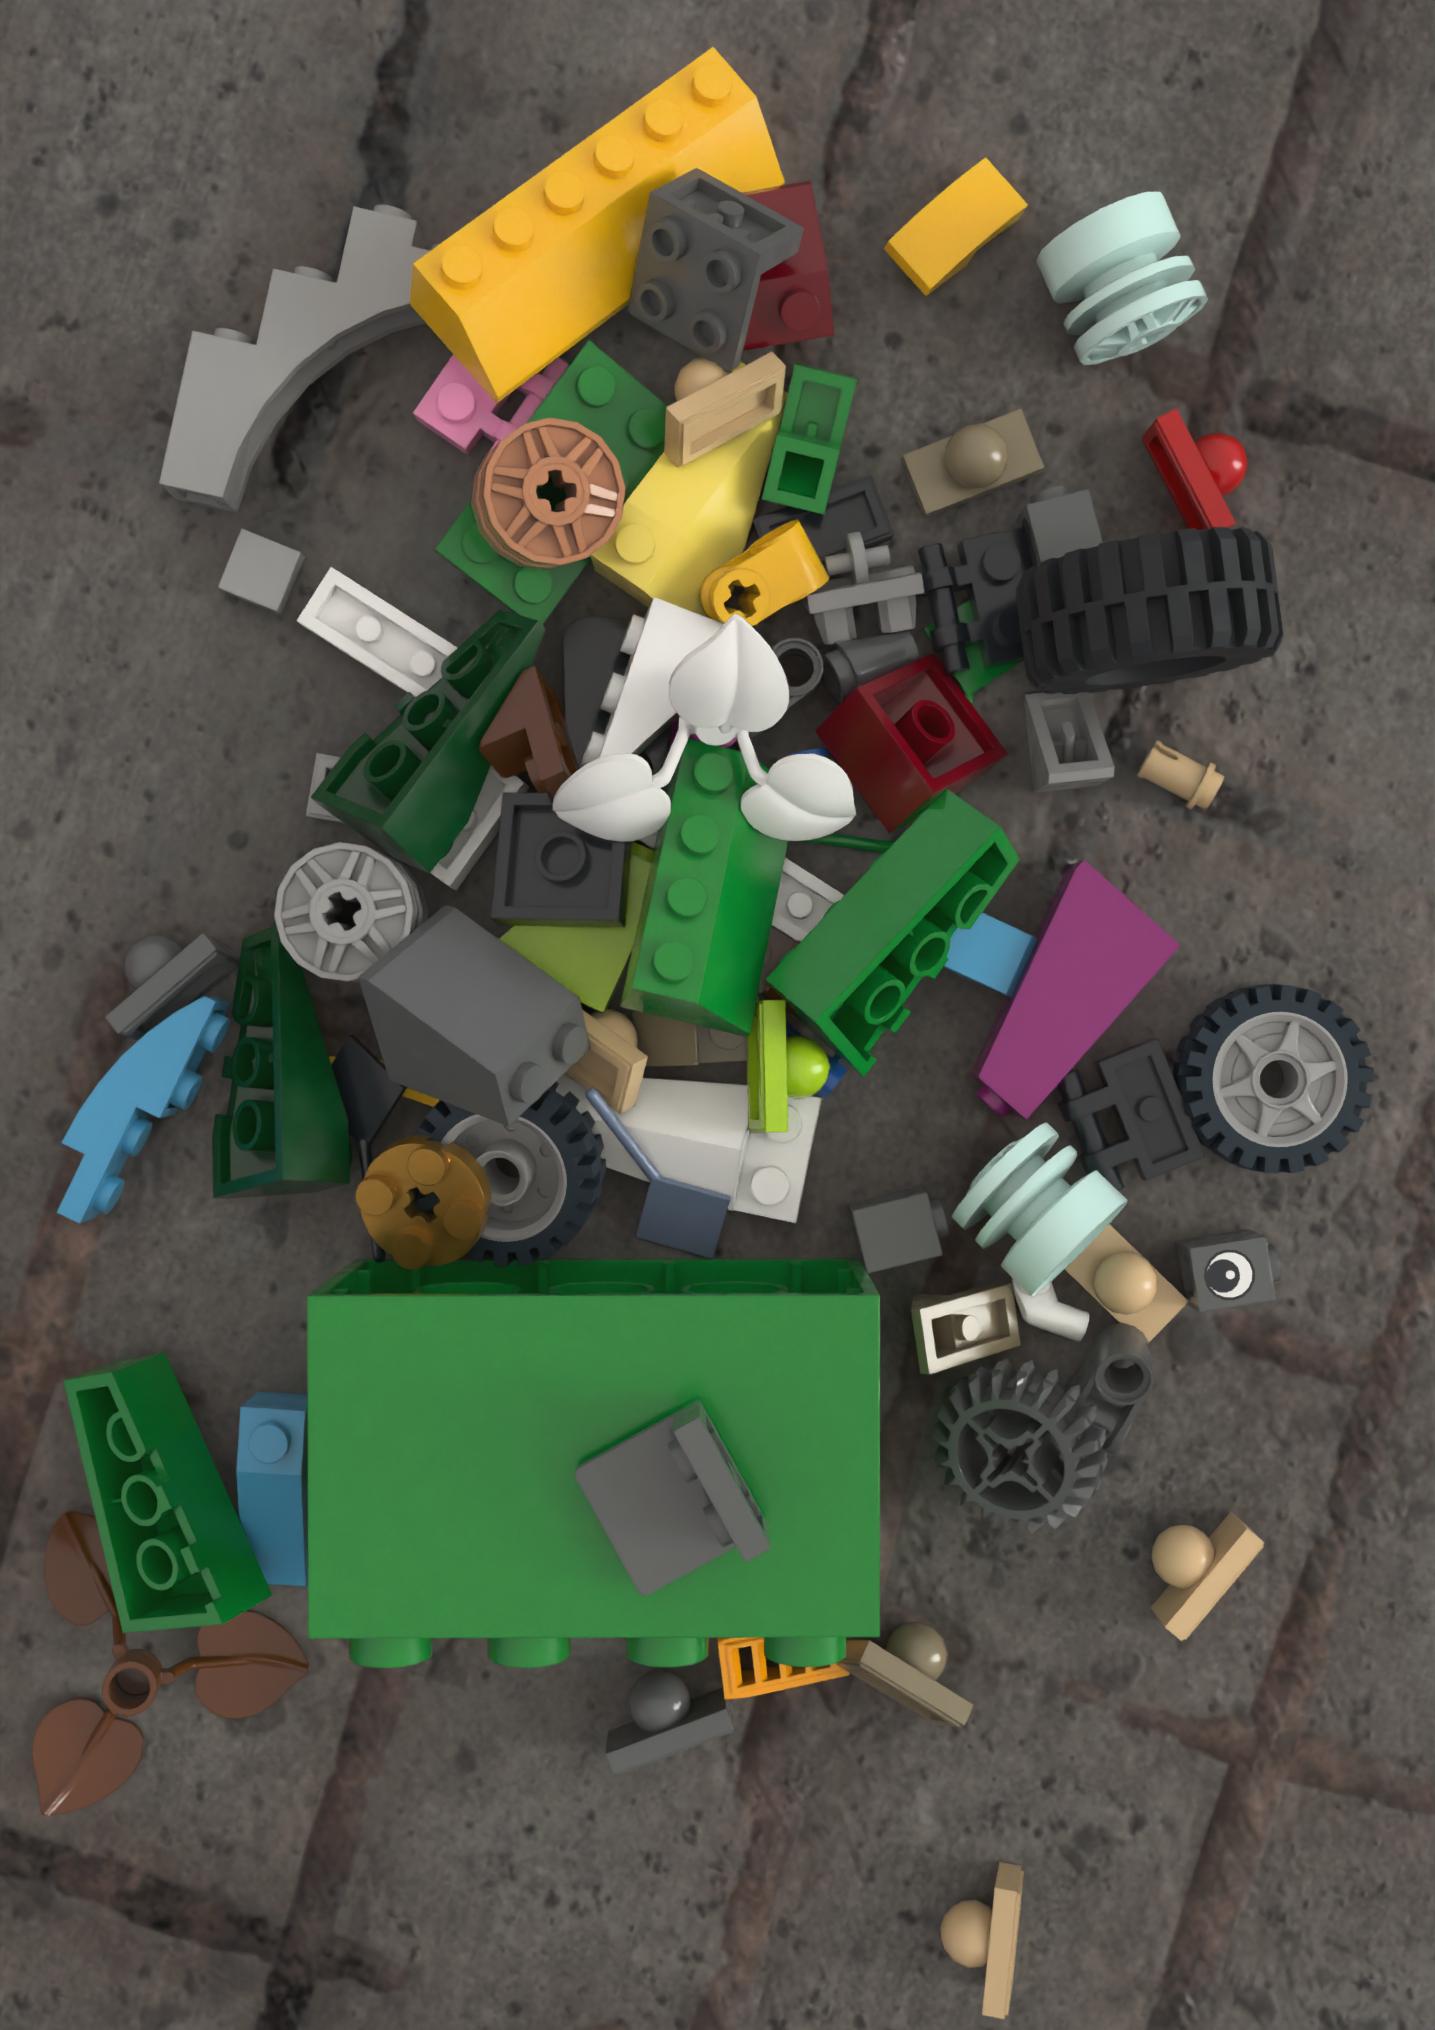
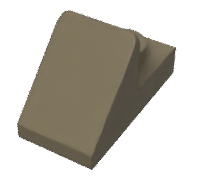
[632,997,758,1066]
[911,1282,1021,1374]

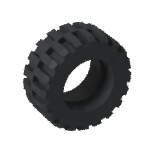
[1016,527,1284,694]

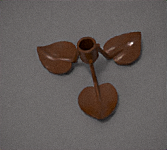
[32,1511,309,1816]

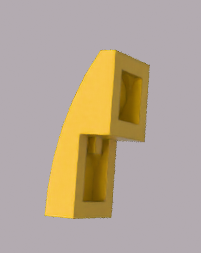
[884,157,1028,296]

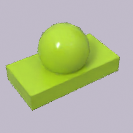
[746,1000,830,1133]

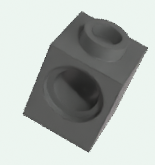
[1016,485,1103,567]
[847,1186,949,1274]

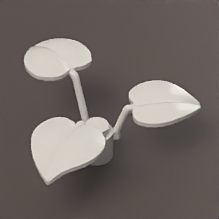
[553,614,857,842]

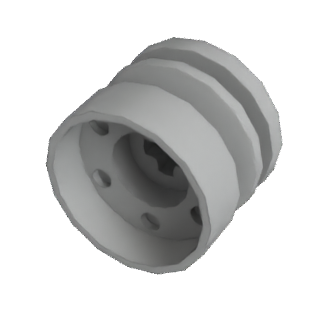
[274,842,429,982]

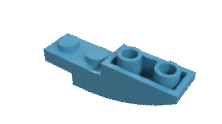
[56,996,231,1224]

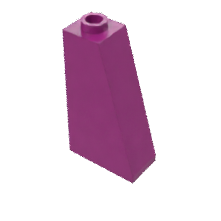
[970,860,1181,1120]

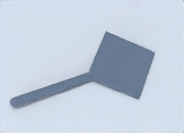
[585,1088,731,1259]

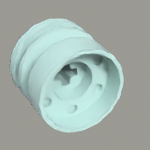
[1036,192,1208,365]
[952,1122,1128,1297]

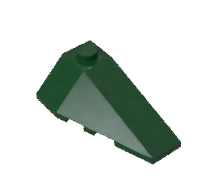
[311,610,546,874]
[212,925,352,1199]

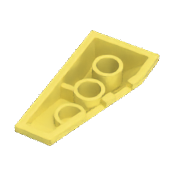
[590,361,788,618]

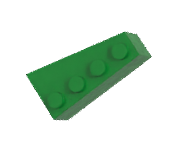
[765,788,1020,1077]
[63,1352,273,1633]

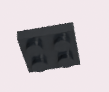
[491,792,632,928]

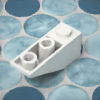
[580,597,724,768]

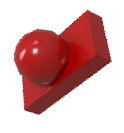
[1142,408,1248,530]

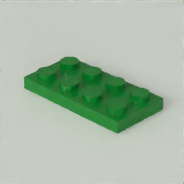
[433,340,668,625]

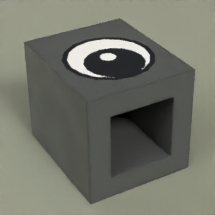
[1175,1229,1281,1312]

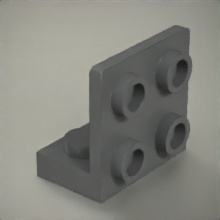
[628,168,804,371]
[575,1399,771,1596]

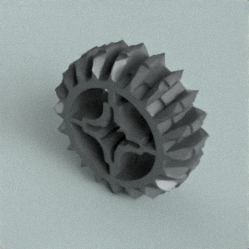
[932,1358,1108,1534]

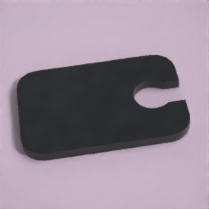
[562,617,672,792]

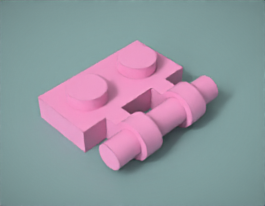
[413,354,569,456]

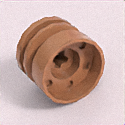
[471,418,626,570]

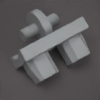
[802,531,924,645]

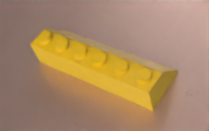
[410,47,785,404]

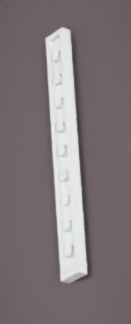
[297,567,844,942]

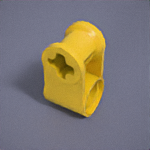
[699,519,830,626]

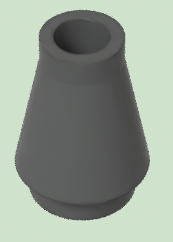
[821,630,919,703]

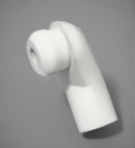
[1012,1278,1090,1342]

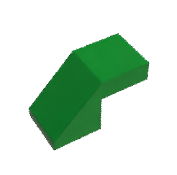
[762,362,858,515]

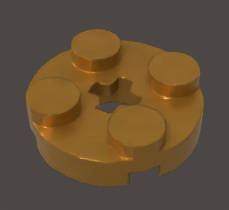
[356,1135,491,1270]

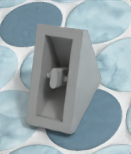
[1024,692,1115,793]

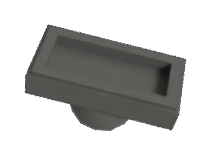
[105,933,239,1041]
[605,1669,734,1776]

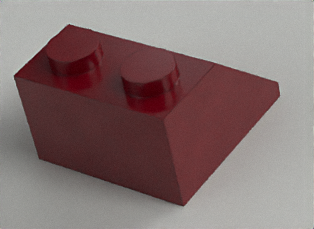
[741,181,834,351]
[815,653,1008,834]

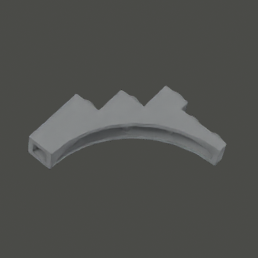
[159,205,439,513]

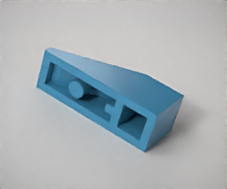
[236,1391,308,1586]

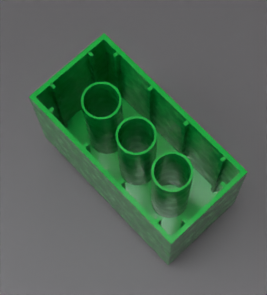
[307,1258,880,1668]

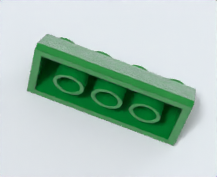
[620,738,788,1037]

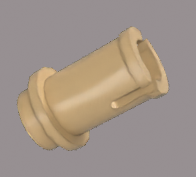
[1137,740,1224,810]

